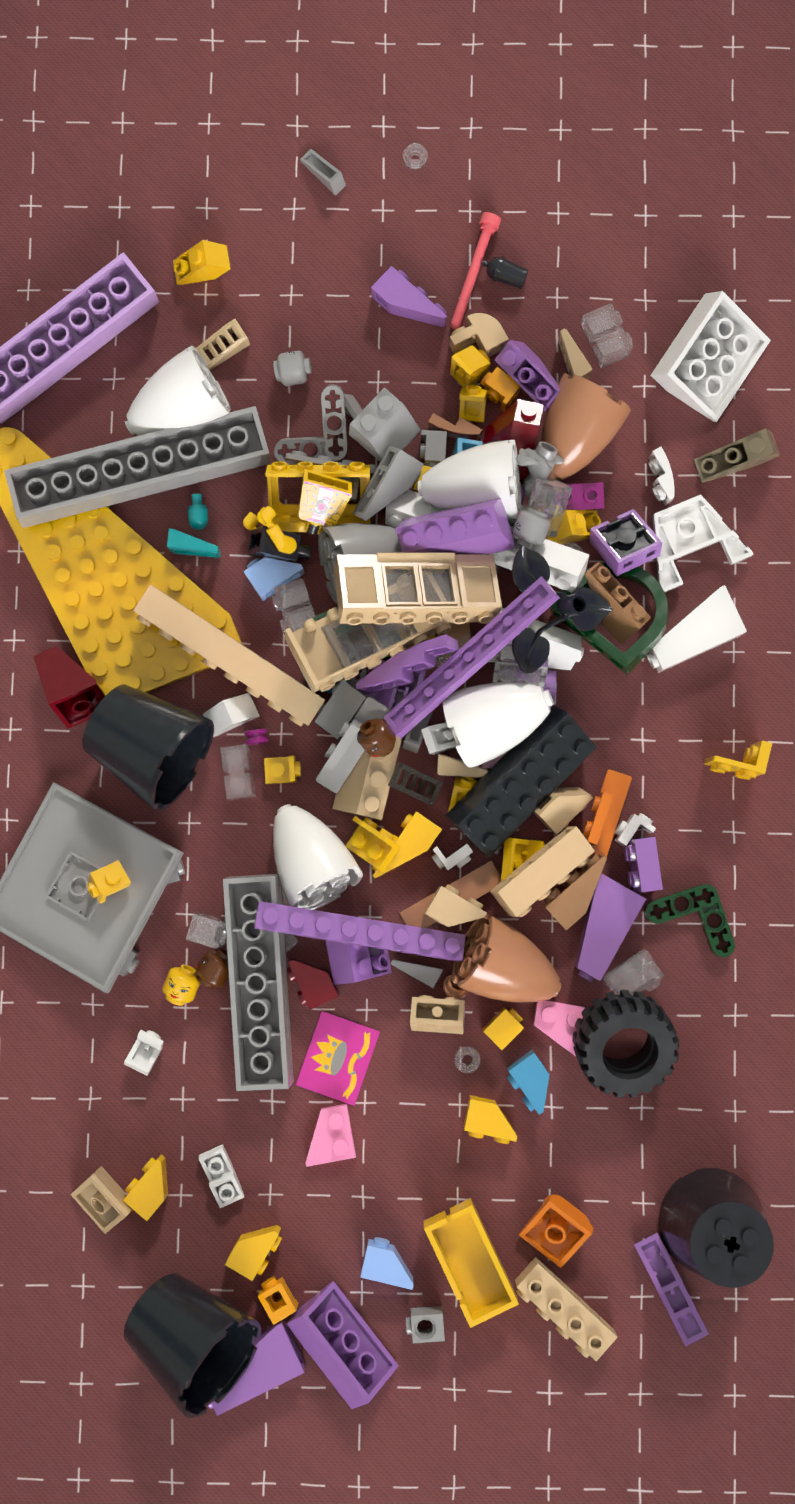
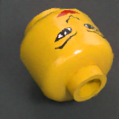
[162,964,200,1006]

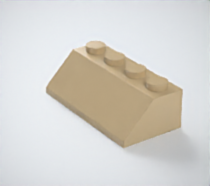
[332,719,403,821]

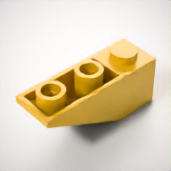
[371,811,442,878]

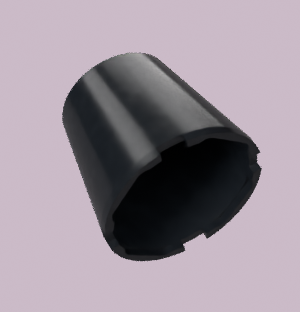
[82,684,214,810]
[659,1168,774,1288]
[124,1273,261,1418]

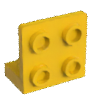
[704,741,772,780]

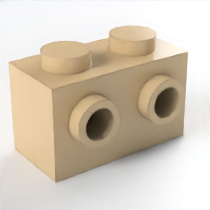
[410,995,465,1034]

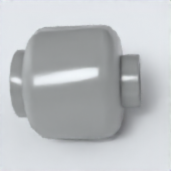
[274,351,312,386]
[512,507,551,549]

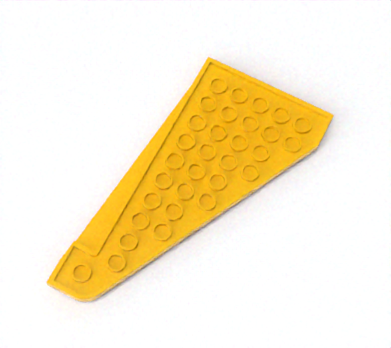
[0,427,242,695]

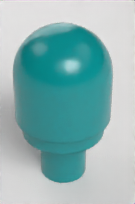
[187,494,209,530]

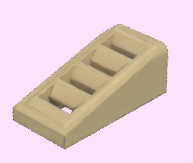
[196,319,250,370]
[558,328,592,379]
[437,754,488,777]

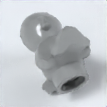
[516,442,564,501]

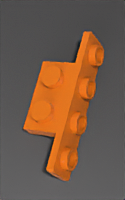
[580,769,632,869]

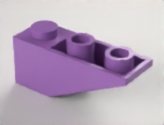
[371,266,447,328]
[495,340,560,411]

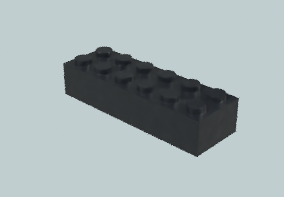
[445,705,597,858]

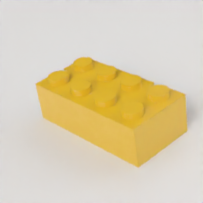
[424,1198,519,1328]

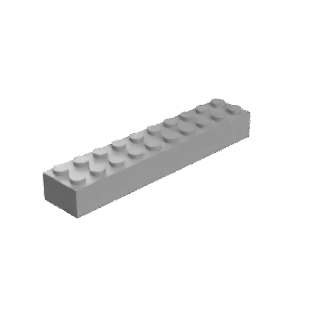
[4,406,270,528]

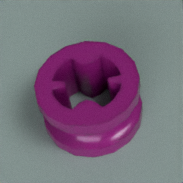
[244,729,269,745]

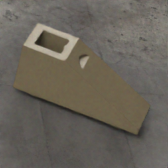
[694,428,780,483]

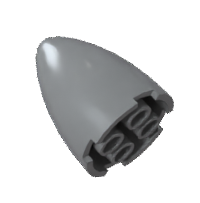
[318,523,408,603]

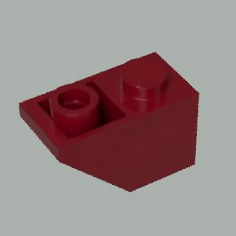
[287,958,340,1010]

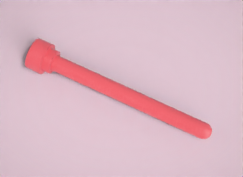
[451,212,501,330]

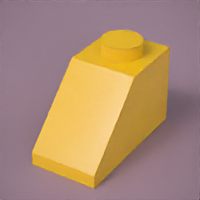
[450,345,490,388]

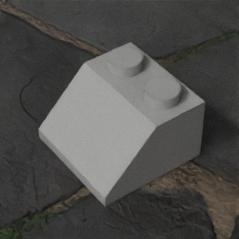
[349,387,421,462]

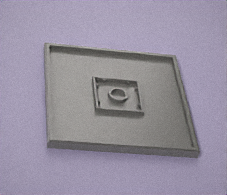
[0,782,184,993]

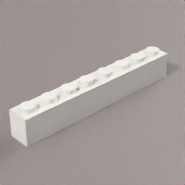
[385,489,589,592]

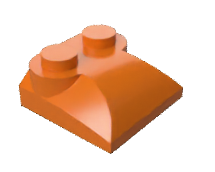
[519,1195,594,1268]

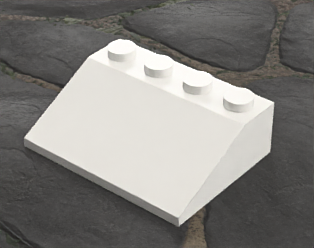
[650,291,771,422]

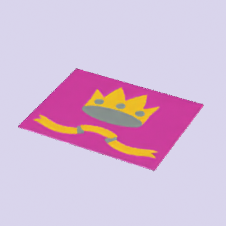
[296,1011,380,1106]

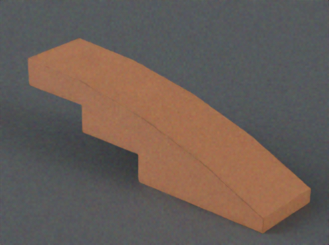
[398,861,501,928]

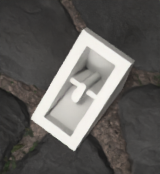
[203,693,260,737]

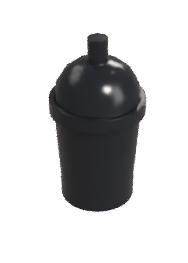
[481,256,528,289]

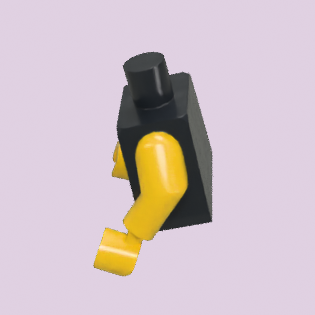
[243,506,311,562]

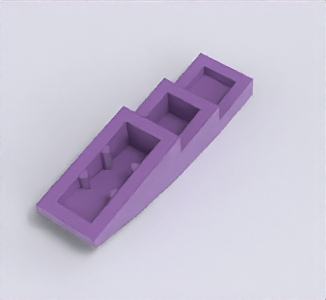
[356,634,459,694]
[634,1233,709,1347]

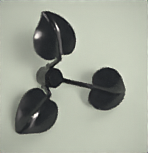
[512,546,613,674]

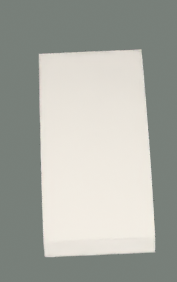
[648,447,675,506]
[199,1144,244,1208]

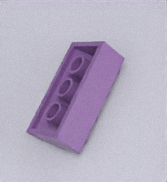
[395,498,516,555]
[286,1281,399,1409]

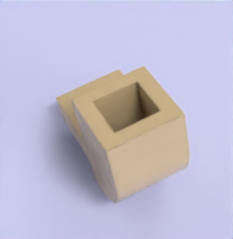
[449,313,509,357]

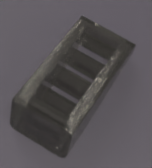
[388,762,443,806]

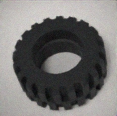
[572,990,680,1098]

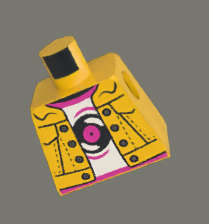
[299,469,352,535]

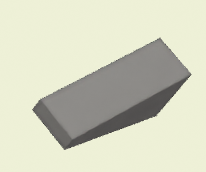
[300,149,346,196]
[403,711,433,753]
[390,959,443,988]

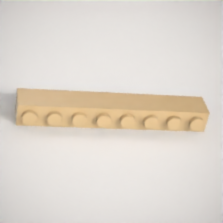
[133,584,325,726]

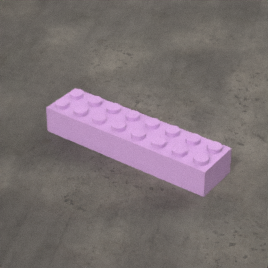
[0,252,159,424]

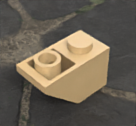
[533,787,593,834]
[423,884,487,927]

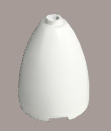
[125,346,231,436]
[418,440,521,520]
[443,682,554,768]
[273,804,363,910]

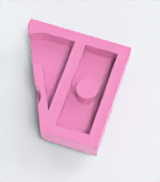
[533,1000,585,1056]
[306,1104,356,1167]

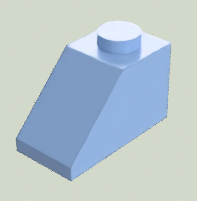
[244,557,305,601]
[360,1237,413,1290]

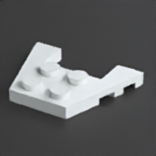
[652,495,754,592]

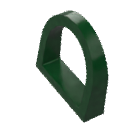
[549,563,668,675]

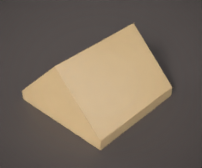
[70,1166,132,1234]

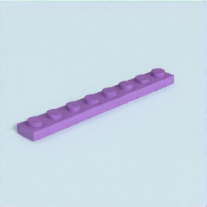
[384,576,560,738]
[254,901,466,962]

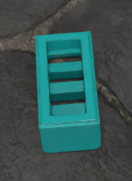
[167,528,221,558]

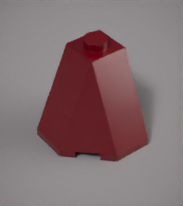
[483,399,544,482]
[33,646,106,729]

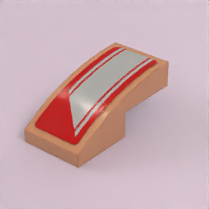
[428,413,482,441]

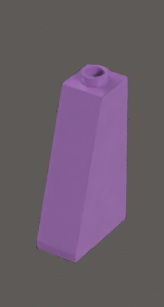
[574,873,646,982]
[208,1318,306,1416]

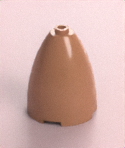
[541,373,631,483]
[452,914,561,1003]

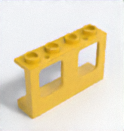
[265,461,371,532]

